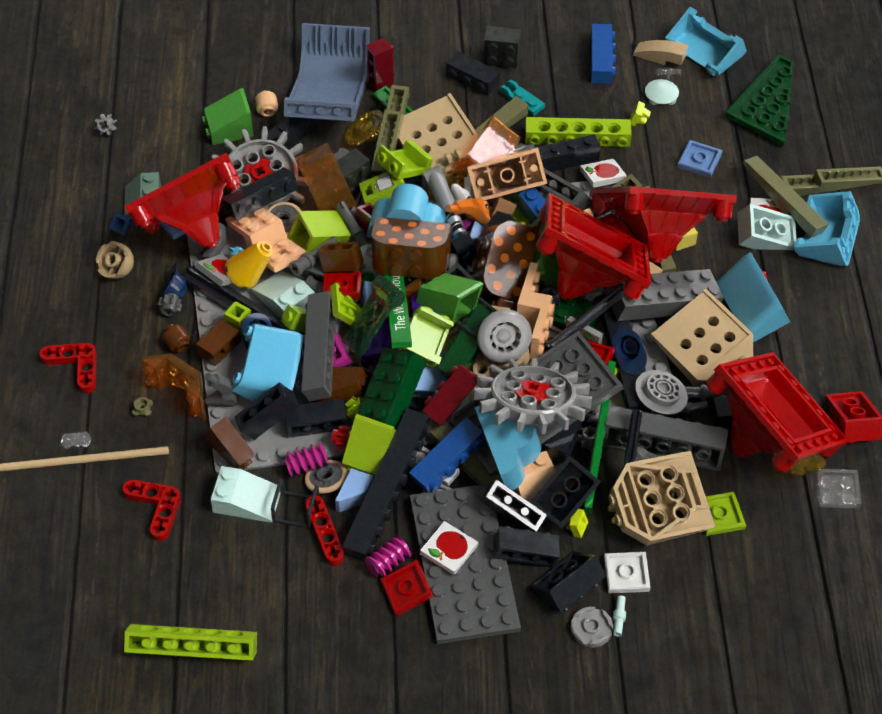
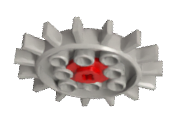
[212,126,312,218]
[474,357,592,434]

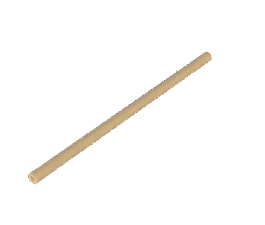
[0,446,169,472]

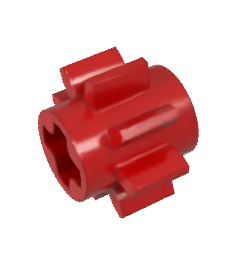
[331,425,351,450]

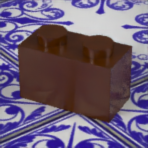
[318,242,364,273]
[196,320,241,366]

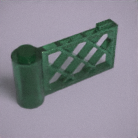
[341,276,405,357]

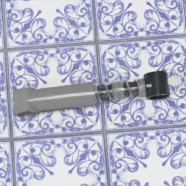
[423,165,476,256]

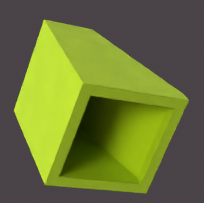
[287,211,351,253]
[342,414,396,477]

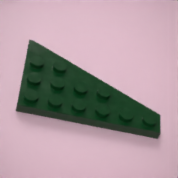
[725,54,794,147]

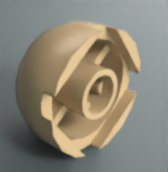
[96,241,134,279]

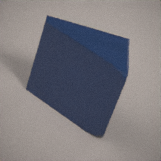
[108,212,134,236]

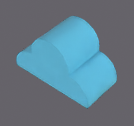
[367,184,446,238]
[475,406,541,491]

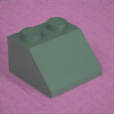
[124,172,161,215]

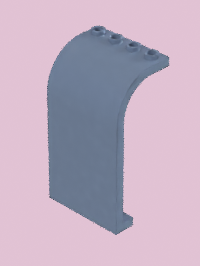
[284,23,370,121]

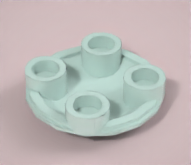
[645,79,679,105]

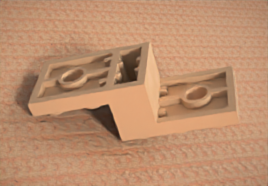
[225,207,306,273]
[517,262,555,362]

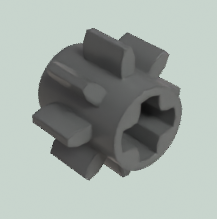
[158,293,182,317]

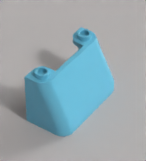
[665,7,747,76]
[794,191,860,266]
[717,252,790,342]
[232,323,304,402]

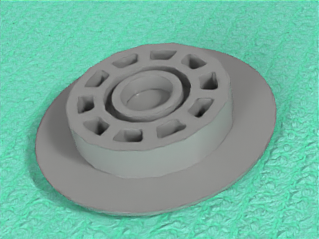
[477,309,532,363]
[635,370,688,415]

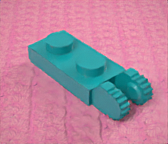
[500,80,545,117]

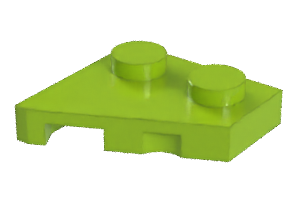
[330,283,365,330]

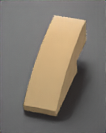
[633,40,688,65]

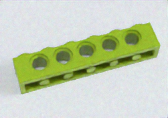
[525,117,631,147]
[124,624,257,660]

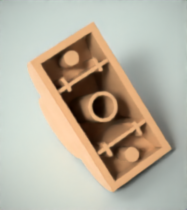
[467,148,547,200]

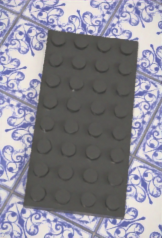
[449,331,624,477]
[410,484,521,644]

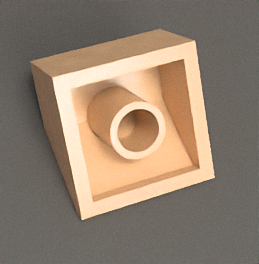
[515,451,555,503]

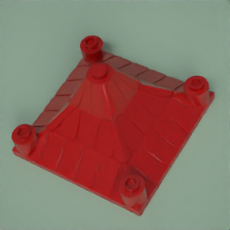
[124,153,242,249]
[589,186,737,263]
[536,193,652,301]
[707,352,850,472]

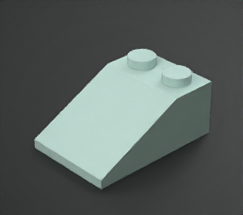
[737,204,797,250]
[251,270,315,318]
[211,466,281,523]

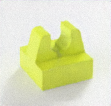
[630,101,651,126]
[566,509,588,538]

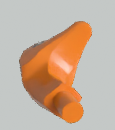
[445,198,491,226]

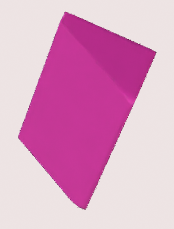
[333,332,353,367]

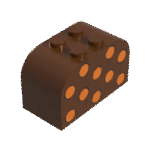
[371,217,451,279]
[471,221,540,303]

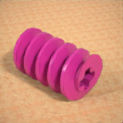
[285,442,329,477]
[365,536,411,577]

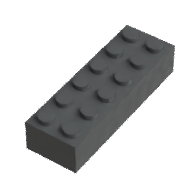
[604,269,724,321]
[603,406,729,471]

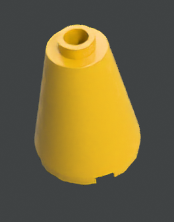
[225,241,273,289]

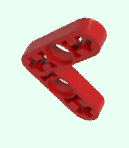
[39,343,97,393]
[123,480,181,541]

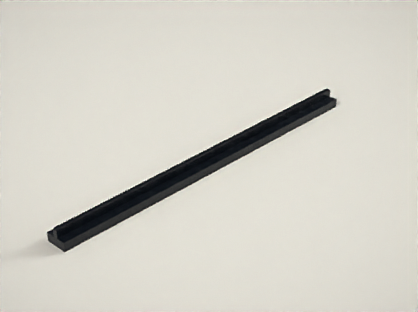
[183,265,427,415]

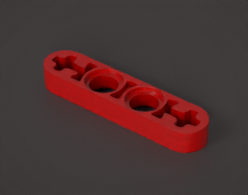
[306,496,344,566]

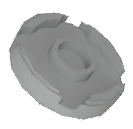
[571,606,613,648]

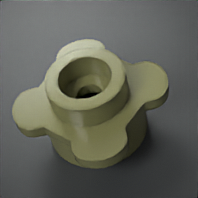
[132,397,153,416]

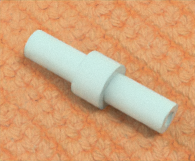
[613,595,626,637]

